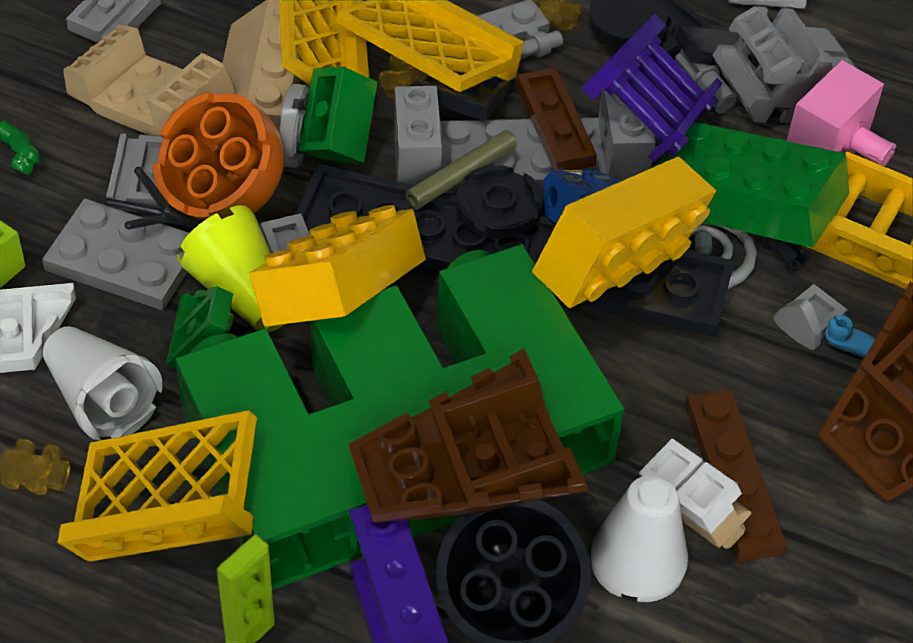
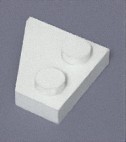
[0,283,76,373]

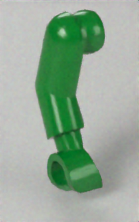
[0,115,40,175]

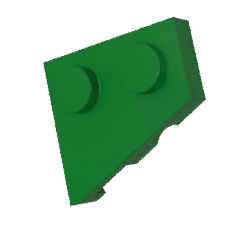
[166,286,234,371]

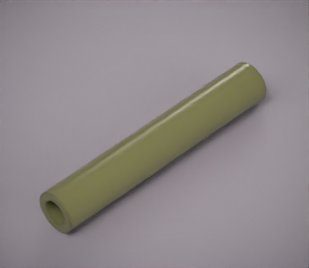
[405,130,517,209]

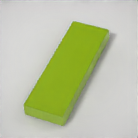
[217,535,274,643]

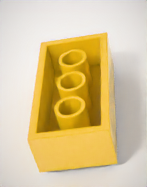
[532,156,717,308]
[249,205,426,327]

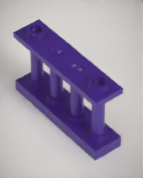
[581,14,723,163]
[349,506,448,643]

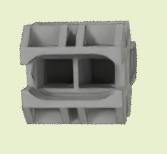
[713,6,857,123]

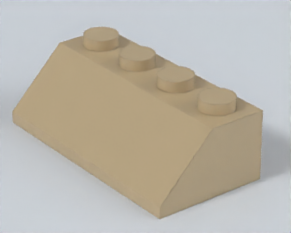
[222,0,309,131]

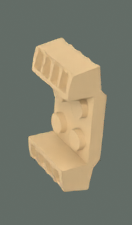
[63,25,236,136]

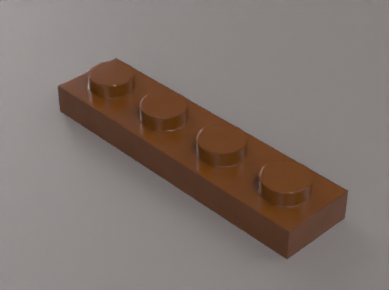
[685,389,787,562]

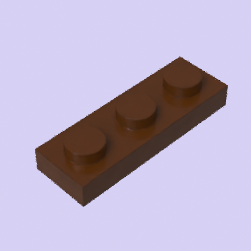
[516,67,597,170]

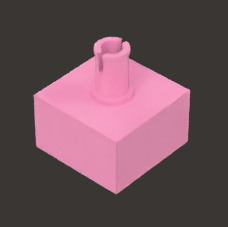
[787,60,896,166]

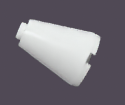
[43,326,163,441]
[591,475,688,602]

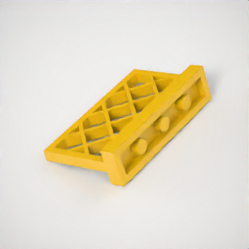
[279,0,369,85]
[336,0,524,92]
[57,410,257,562]

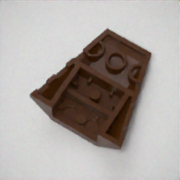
[817,281,913,504]
[348,348,588,522]

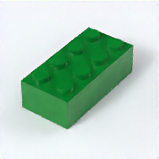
[656,122,850,248]

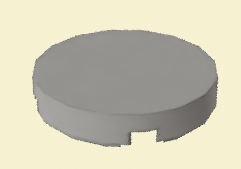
[279,83,310,168]

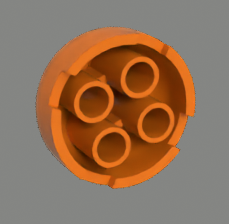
[153,92,284,222]

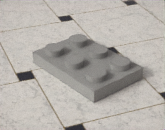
[42,198,189,310]

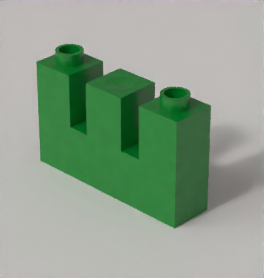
[175,244,624,590]

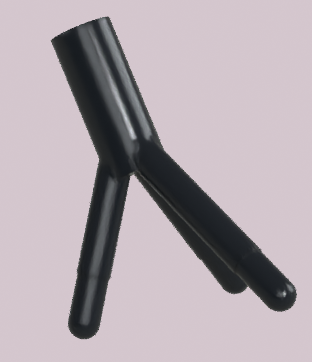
[104,167,202,231]

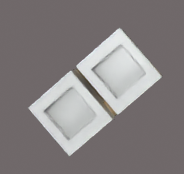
[639,439,752,549]

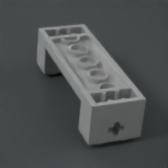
[394,86,656,193]

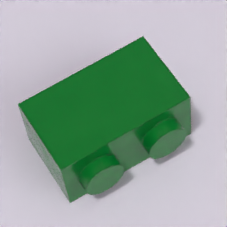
[299,67,378,164]

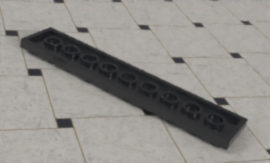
[295,164,734,337]

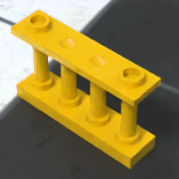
[808,151,913,289]

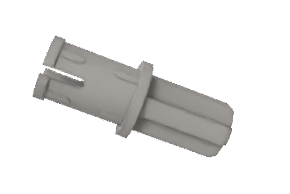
[675,49,738,114]

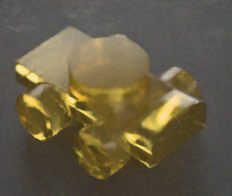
[532,0,581,30]
[379,54,429,99]
[0,439,70,495]

